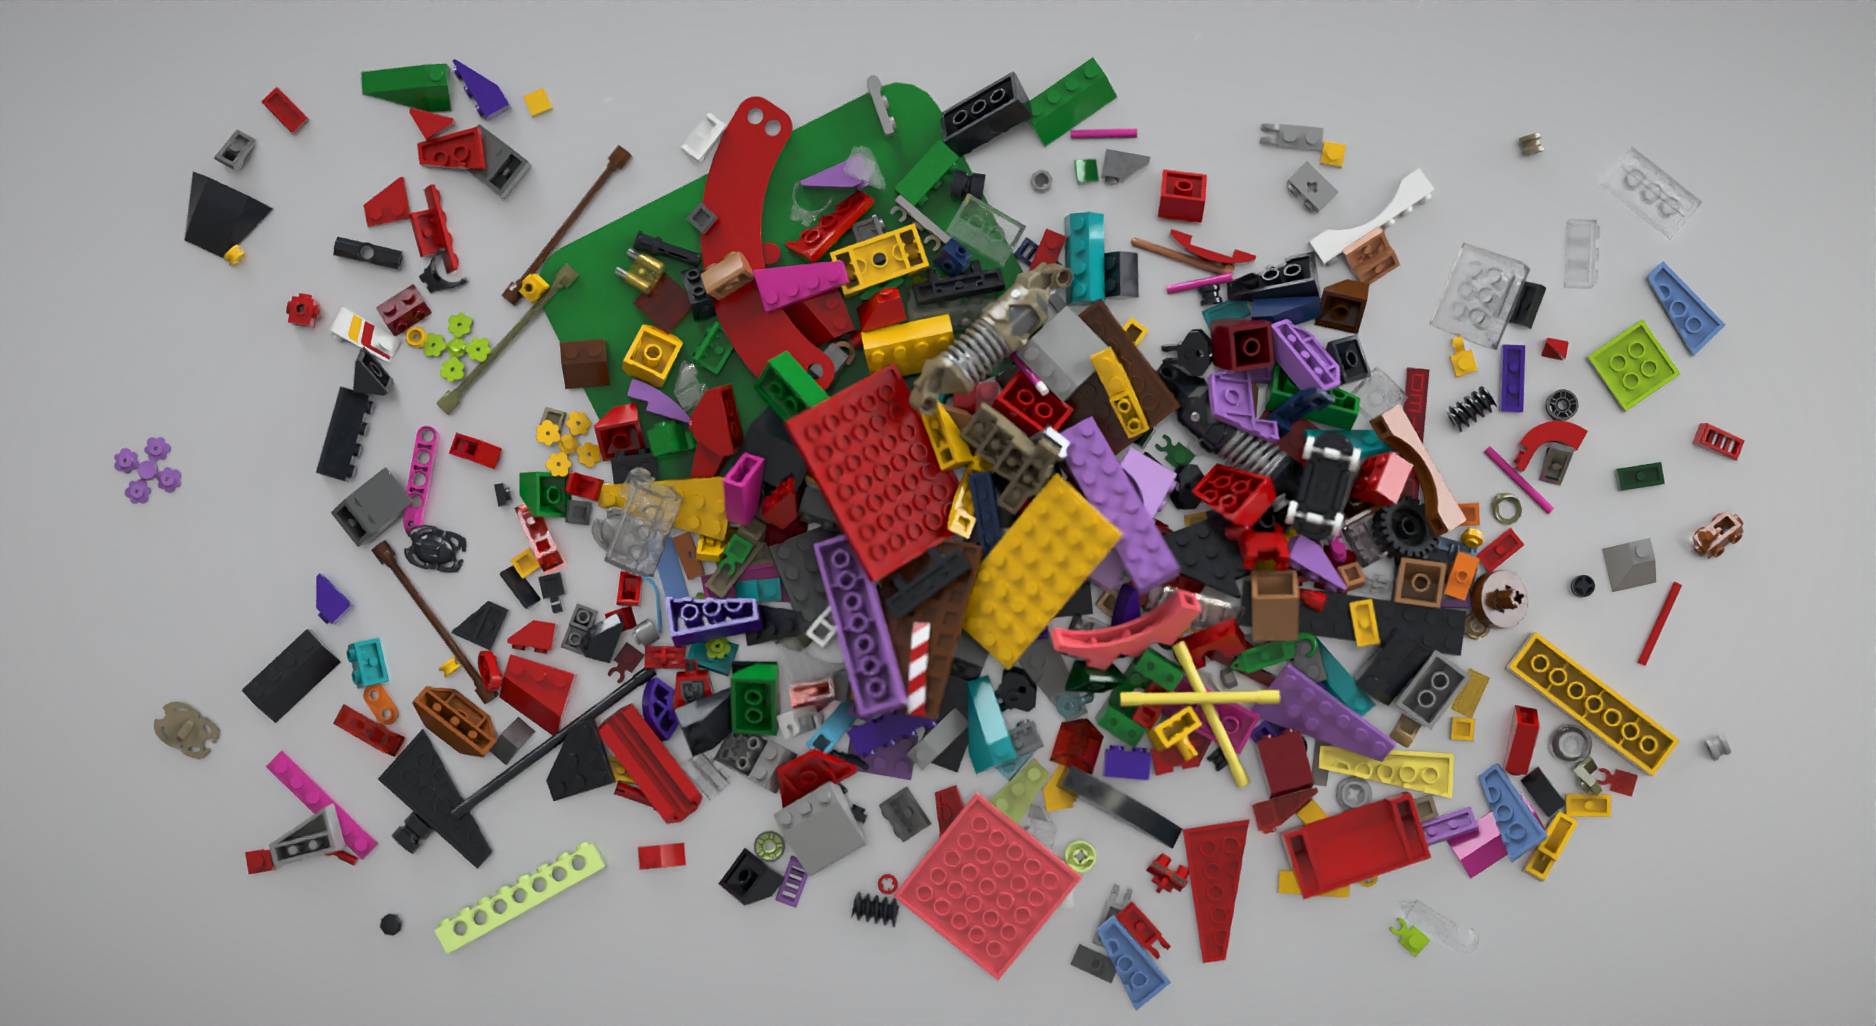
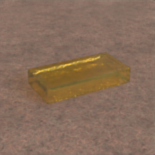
[1451,668,1490,718]

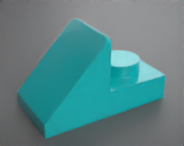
[735,578,782,603]

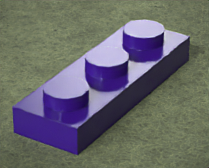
[1500,344,1525,413]

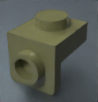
[1573,756,1603,796]

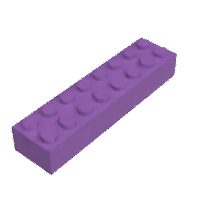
[1059,416,1180,596]
[814,535,909,719]

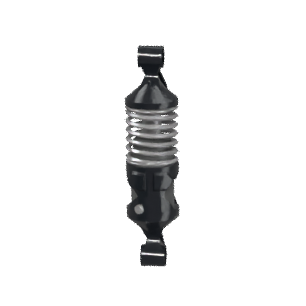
[1156,363,1304,502]

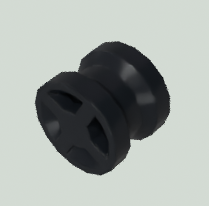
[1198,285,1223,307]
[1570,575,1595,598]
[1206,746,1228,772]

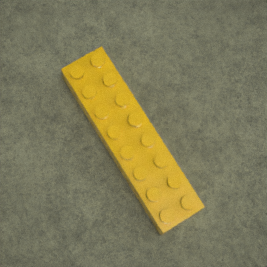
[1506,632,1680,776]

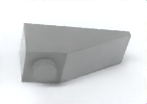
[907,708,968,770]

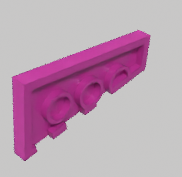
[753,261,850,313]

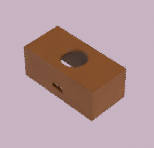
[672,532,706,581]

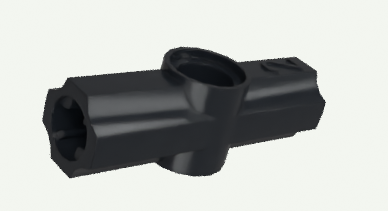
[333,236,403,270]

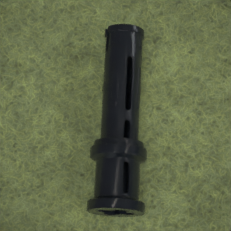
[633,230,702,267]

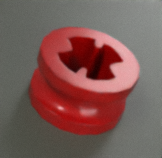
[878,874,898,895]

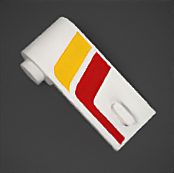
[329,307,402,363]

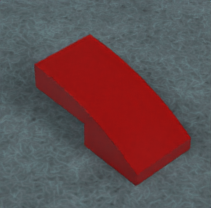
[1131,680,1172,730]

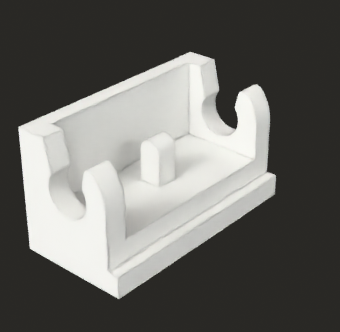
[681,113,727,163]
[776,701,824,739]

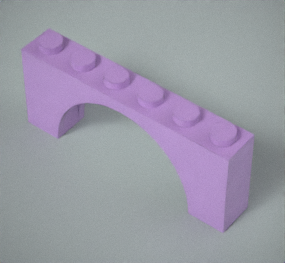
[1086,447,1177,592]

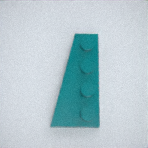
[1303,429,1397,459]

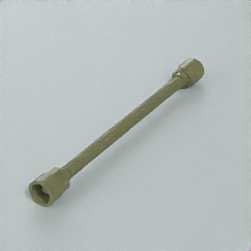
[436,263,579,415]

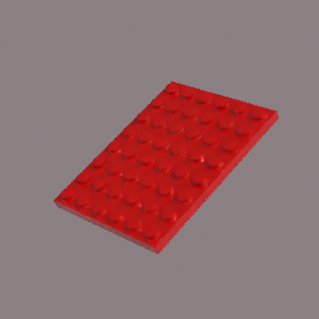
[783,363,976,583]

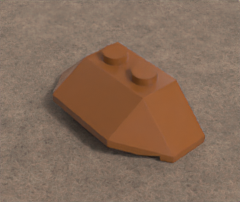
[412,686,497,757]

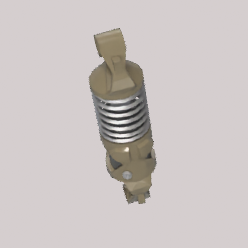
[909,262,1073,416]

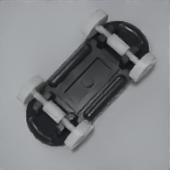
[1285,431,1361,541]

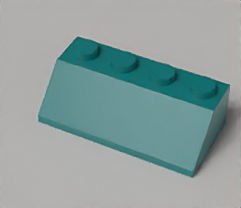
[1064,212,1105,306]

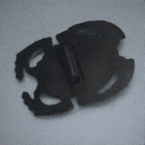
[404,525,467,573]

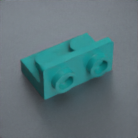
[347,638,389,689]

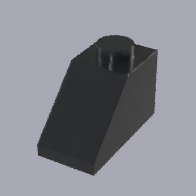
[580,614,625,663]

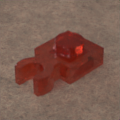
[1597,768,1638,797]

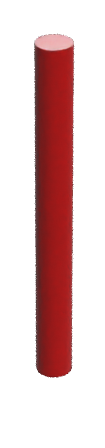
[1637,582,1682,666]

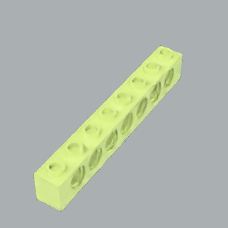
[434,841,607,954]

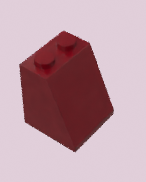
[1210,318,1275,372]
[1256,728,1315,799]

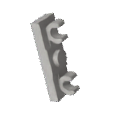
[890,195,951,252]

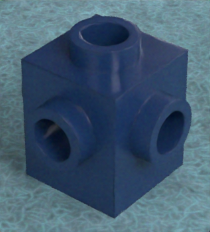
[933,238,973,277]

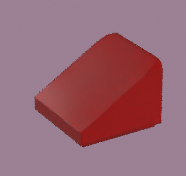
[605,606,637,632]

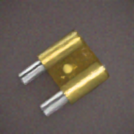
[615,248,666,295]

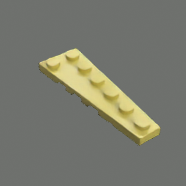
[1318,746,1454,798]

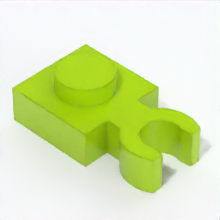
[1389,918,1431,957]

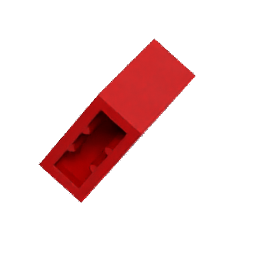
[1504,705,1540,776]

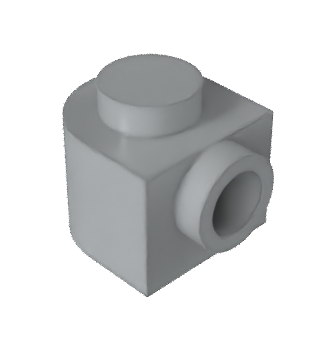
[632,619,660,647]

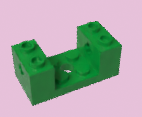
[1095,646,1184,748]

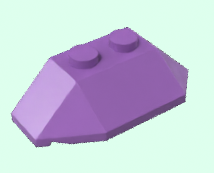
[1271,319,1340,392]

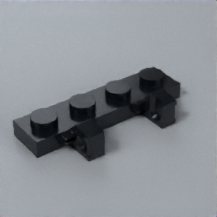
[913,259,1005,306]
[885,545,972,620]

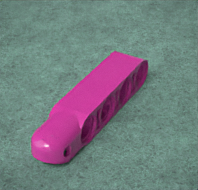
[403,426,439,535]

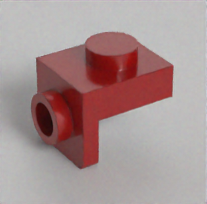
[565,471,604,502]

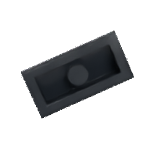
[500,565,541,609]

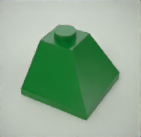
[519,472,571,518]

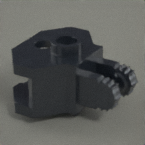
[1161,328,1213,377]
[1169,464,1205,510]
[994,666,1037,712]

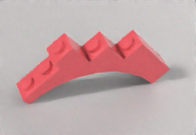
[1050,590,1201,670]

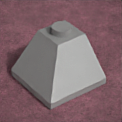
[1602,538,1656,592]

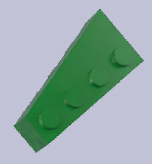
[1265,361,1360,431]

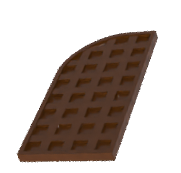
[849,538,984,721]

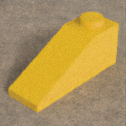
[920,399,974,470]

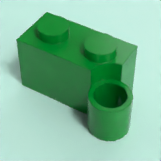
[647,421,698,457]

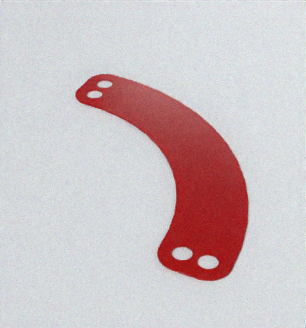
[700,96,835,391]

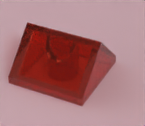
[1050,718,1104,775]

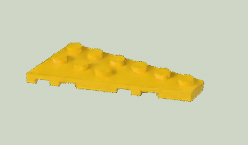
[598,477,730,541]

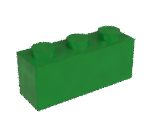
[894,139,959,207]

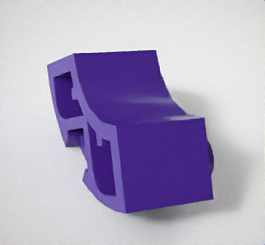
[642,678,679,742]

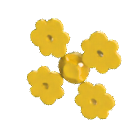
[536,411,601,477]

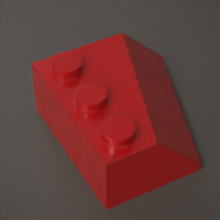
[499,654,577,736]

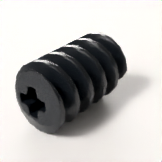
[1447,386,1497,432]
[851,892,899,927]

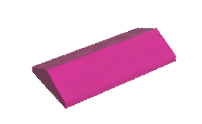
[1161,675,1260,755]
[1446,792,1546,878]

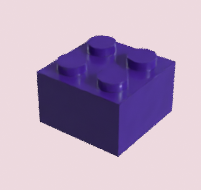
[1102,745,1151,780]

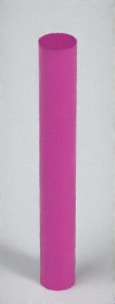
[1070,129,1137,139]
[1167,273,1233,295]

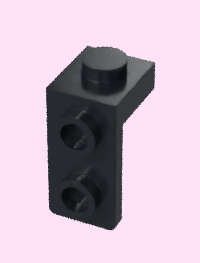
[680,266,716,321]

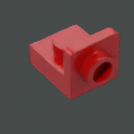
[245,848,277,874]

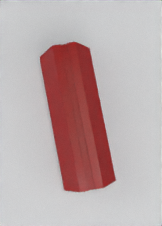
[598,703,703,824]

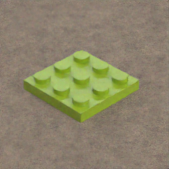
[1586,319,1681,412]

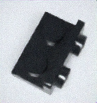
[610,448,658,484]

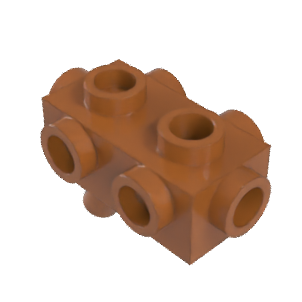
[1693,510,1744,559]

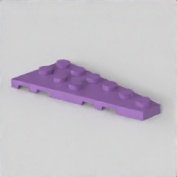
[1249,663,1396,762]

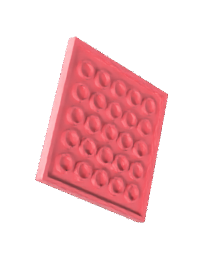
[893,792,1082,980]

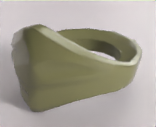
[1492,493,1522,524]

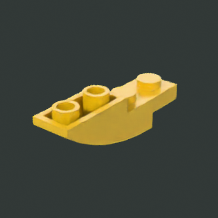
[1090,347,1149,438]

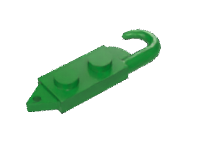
[1230,632,1318,674]

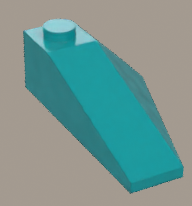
[1316,637,1376,717]
[967,675,1018,775]

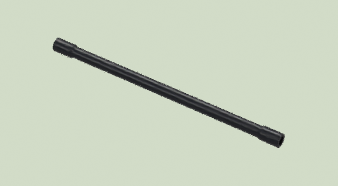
[449,668,657,821]

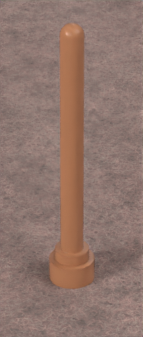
[1131,238,1235,283]

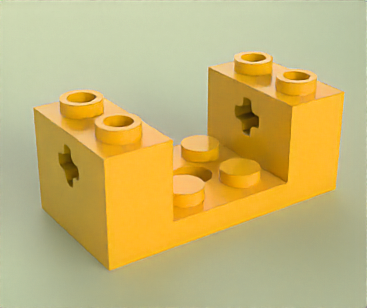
[830,223,929,299]

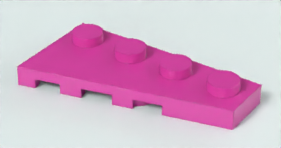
[701,562,789,602]

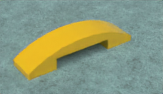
[948,453,994,539]

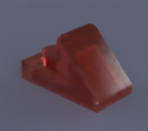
[789,677,836,713]

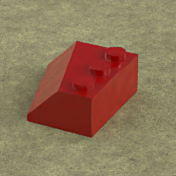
[783,288,856,348]
[1192,463,1277,526]

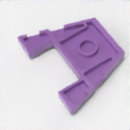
[1207,367,1279,443]

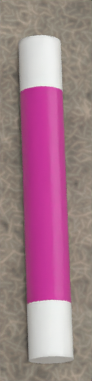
[1009,352,1049,396]

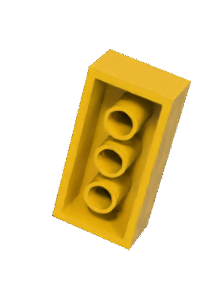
[861,314,957,376]

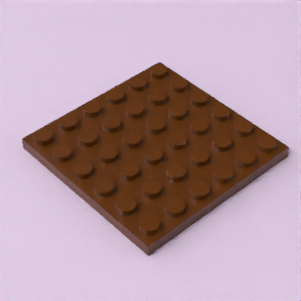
[995,298,1181,486]

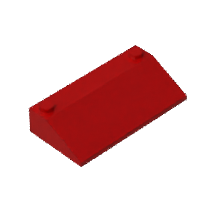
[1280,791,1431,900]

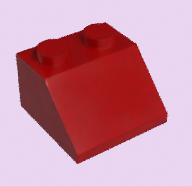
[1158,169,1207,223]

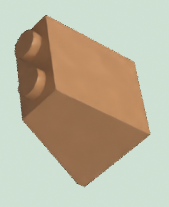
[1251,570,1299,642]

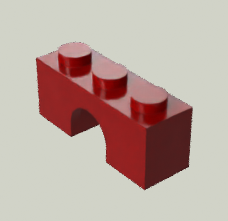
[1173,618,1247,674]

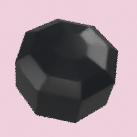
[380,913,403,936]

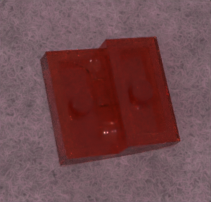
[633,271,691,335]

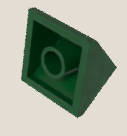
[1065,660,1127,693]

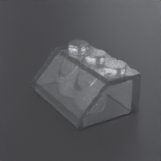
[946,193,1026,268]

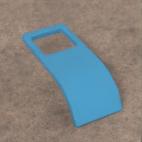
[641,575,662,633]

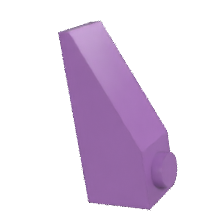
[800,154,873,191]

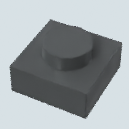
[686,202,718,234]
[565,500,592,525]

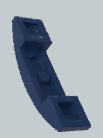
[1266,387,1335,439]

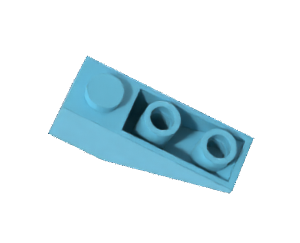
[806,702,859,754]

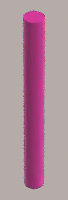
[1484,446,1554,514]

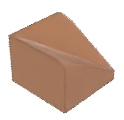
[1336,562,1366,593]

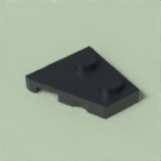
[451,601,509,651]

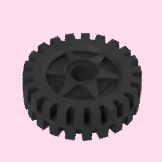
[1371,496,1438,562]

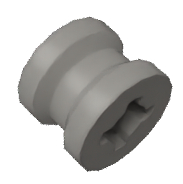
[1704,733,1731,761]

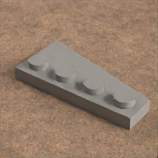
[1018,632,1088,722]

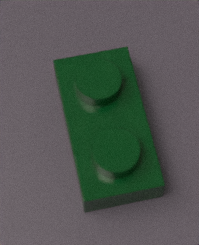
[1616,462,1665,491]

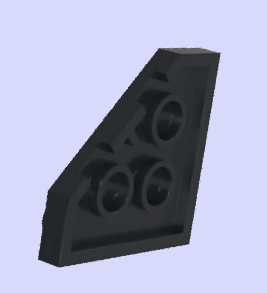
[546,718,616,801]

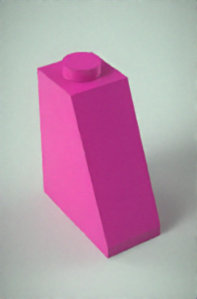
[723,453,765,526]

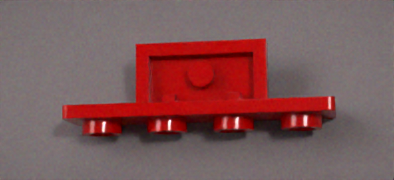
[409,184,458,274]

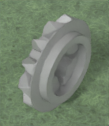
[1336,776,1372,811]

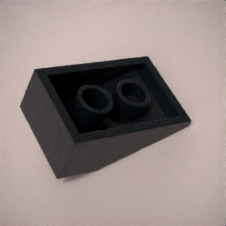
[675,687,732,757]

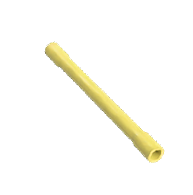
[1172,641,1250,788]
[1121,690,1280,706]

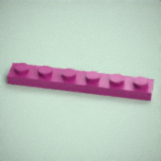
[266,751,379,860]

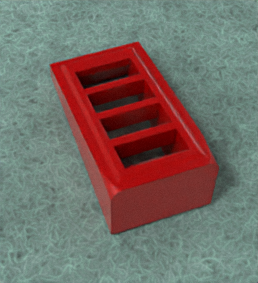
[1693,423,1745,461]

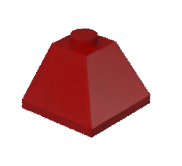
[856,287,907,332]
[594,403,646,462]

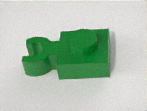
[1155,435,1195,469]
[718,533,754,575]

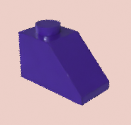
[316,573,354,624]

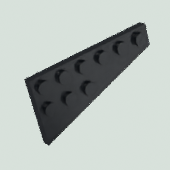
[378,729,493,869]

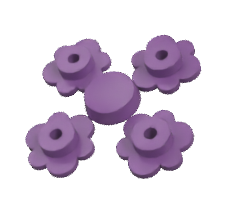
[114,437,181,504]

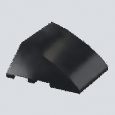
[184,171,273,258]
[732,405,809,495]

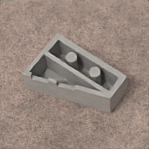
[269,803,346,866]

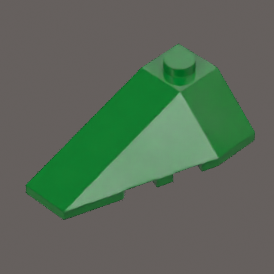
[361,63,452,113]

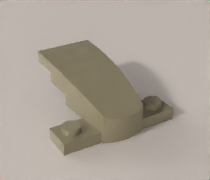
[959,402,1061,515]

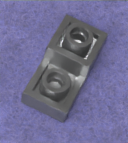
[561,603,598,655]

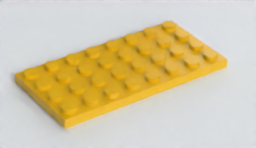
[962,475,1124,670]

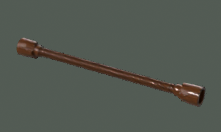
[501,145,632,306]
[371,540,499,705]

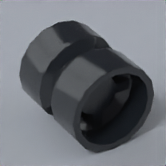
[950,170,986,203]
[391,812,434,854]

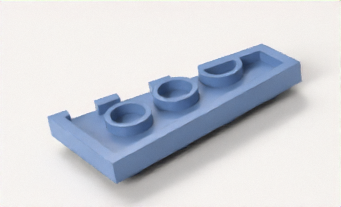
[1646,261,1725,357]
[1479,763,1549,863]
[1096,915,1171,1011]

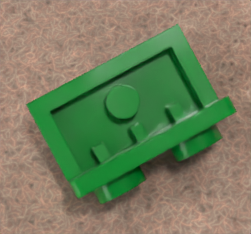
[692,322,734,376]

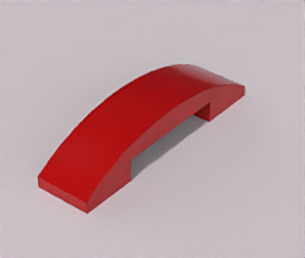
[1169,229,1256,266]

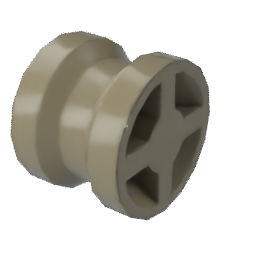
[1519,133,1545,156]

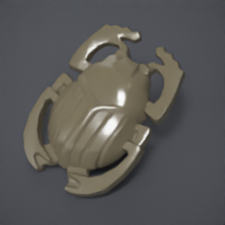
[154,702,219,760]

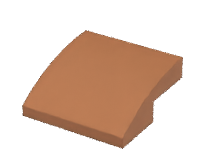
[1342,226,1400,285]

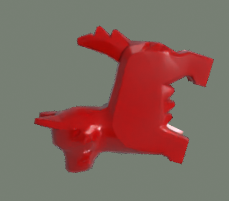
[1224,523,1290,571]

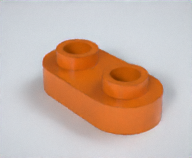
[363,684,399,725]

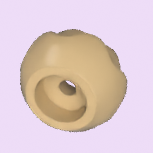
[1464,612,1490,640]

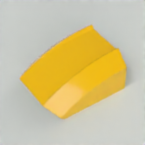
[622,324,683,387]

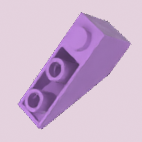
[1287,534,1347,593]

